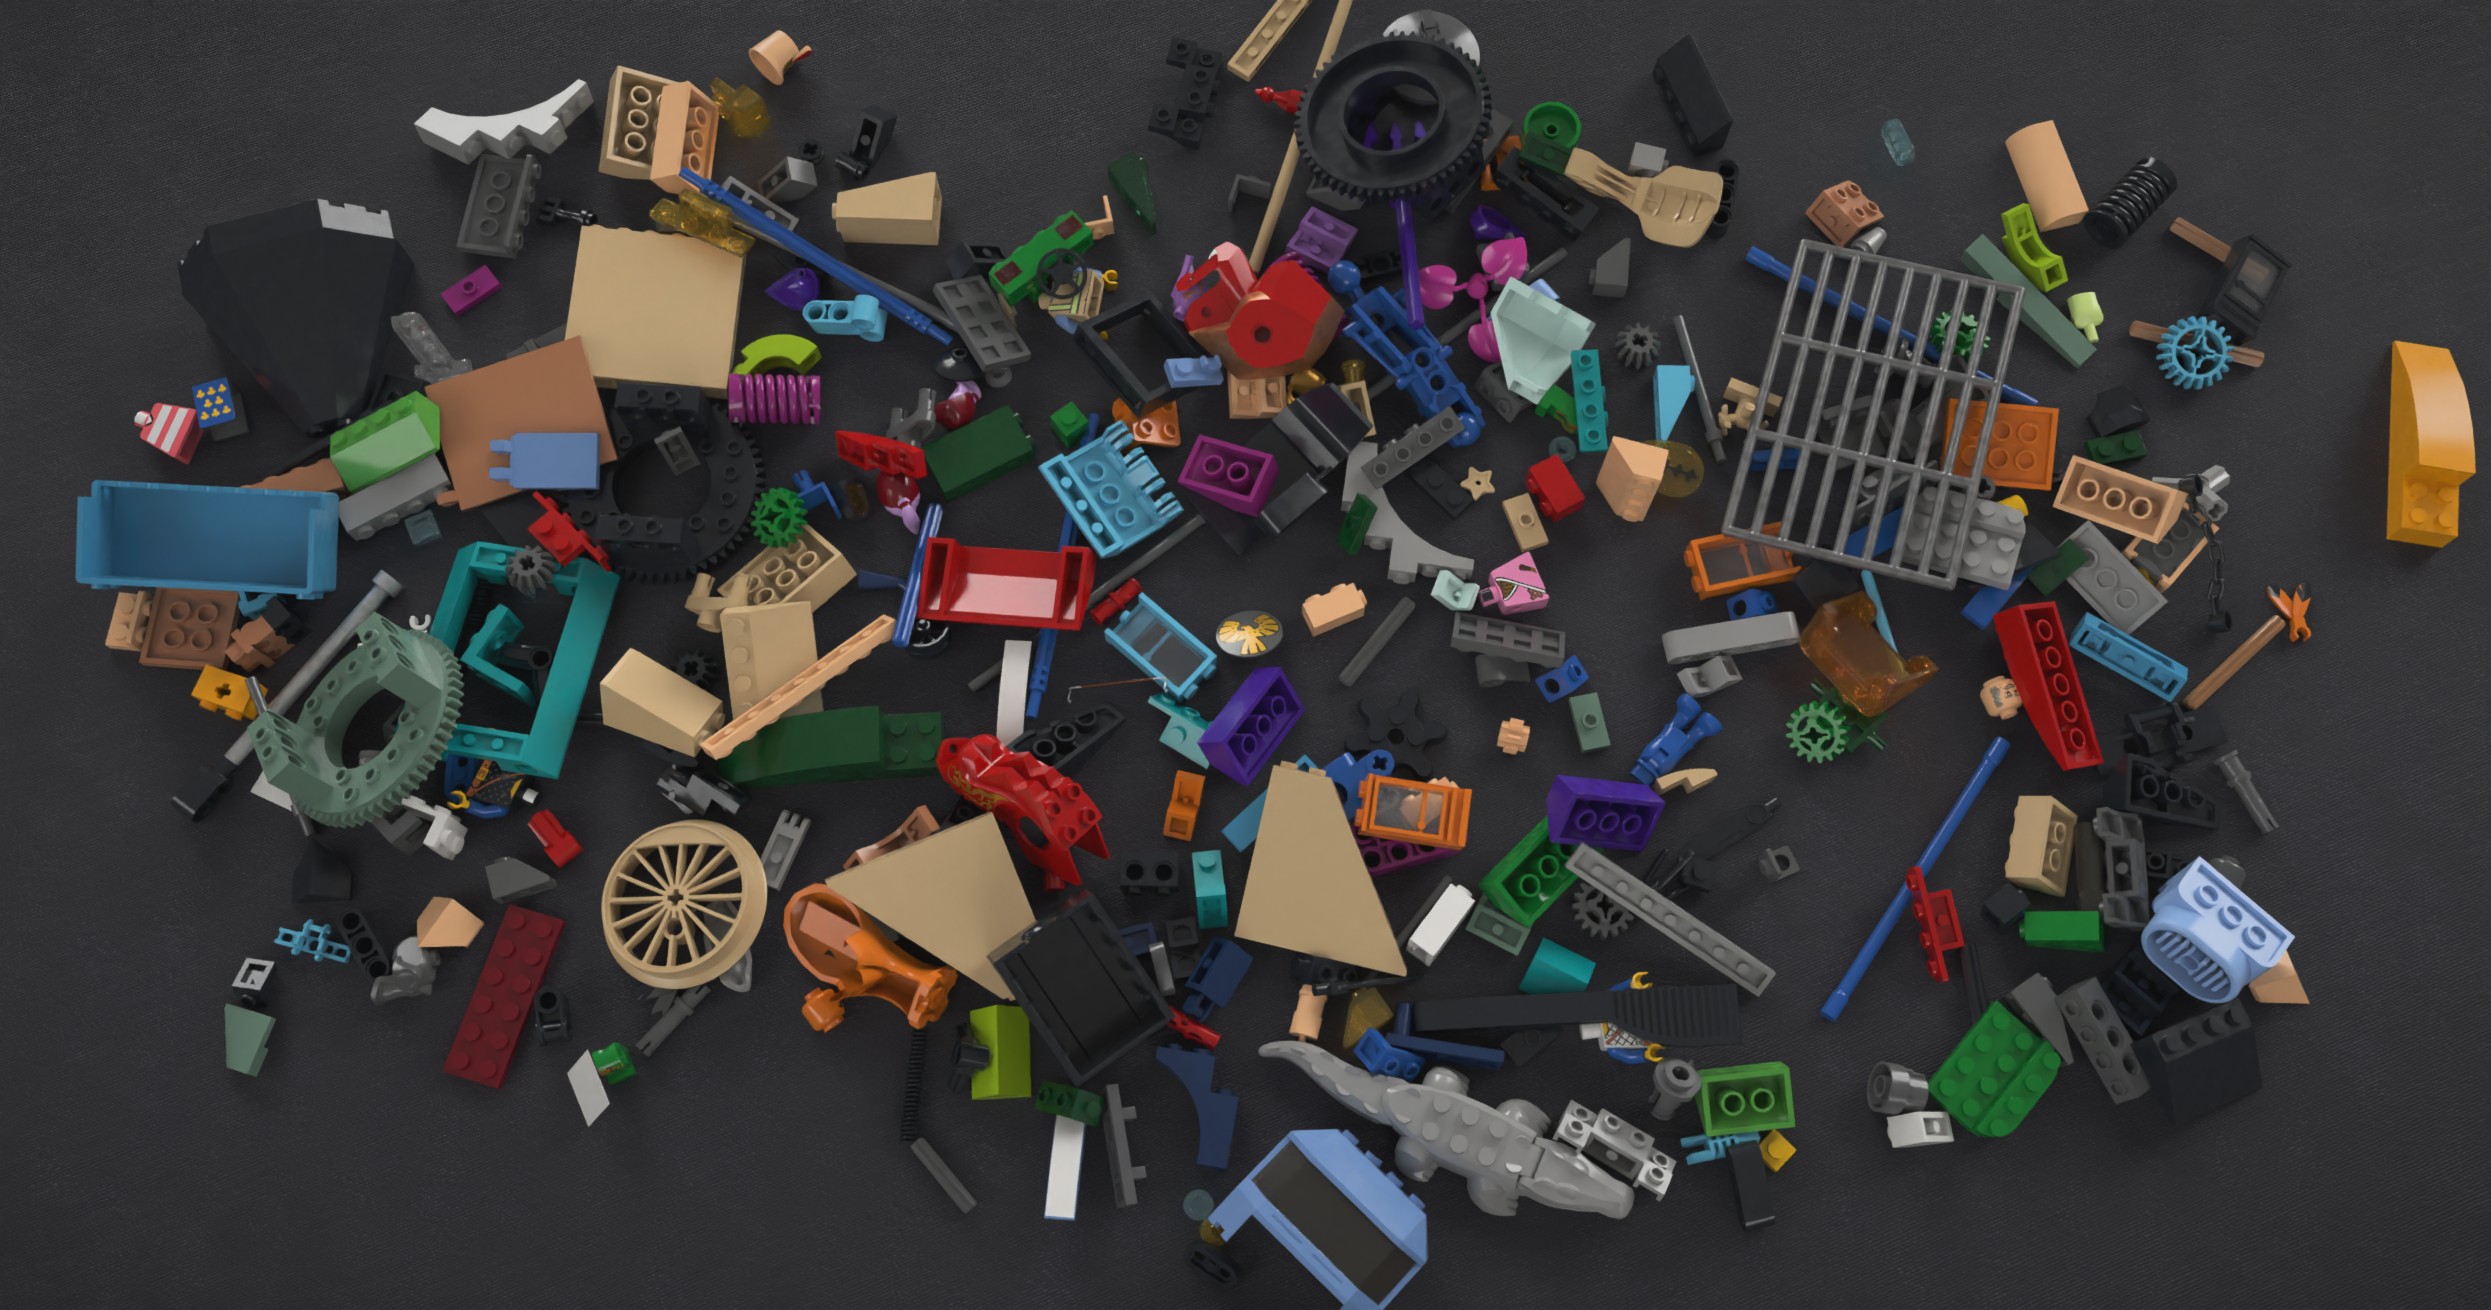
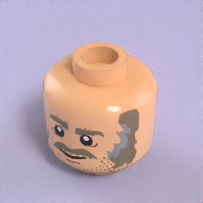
[1980,676,2022,720]

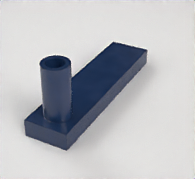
[1385,1003,1505,1071]

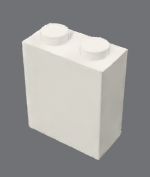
[1406,884,1475,967]

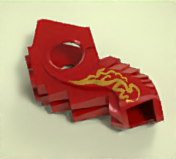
[936,734,1110,885]

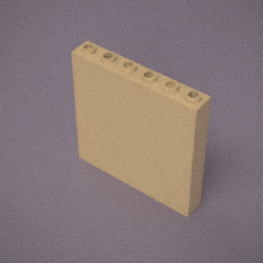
[565,225,746,400]

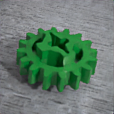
[1929,310,1990,364]
[751,488,808,548]
[1786,701,1850,763]

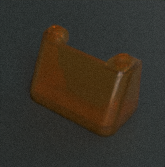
[1799,591,1939,717]

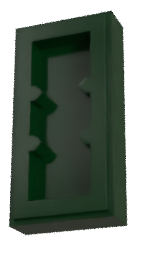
[1336,493,1378,556]
[2027,539,2089,596]

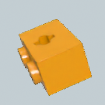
[191,664,268,721]

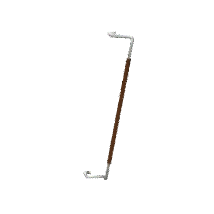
[1067,677,1167,703]

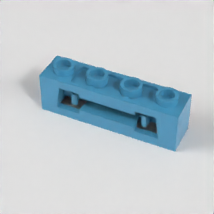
[2069,612,2188,702]

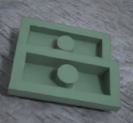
[1465,893,1534,956]

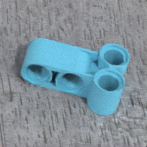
[803,295,888,342]

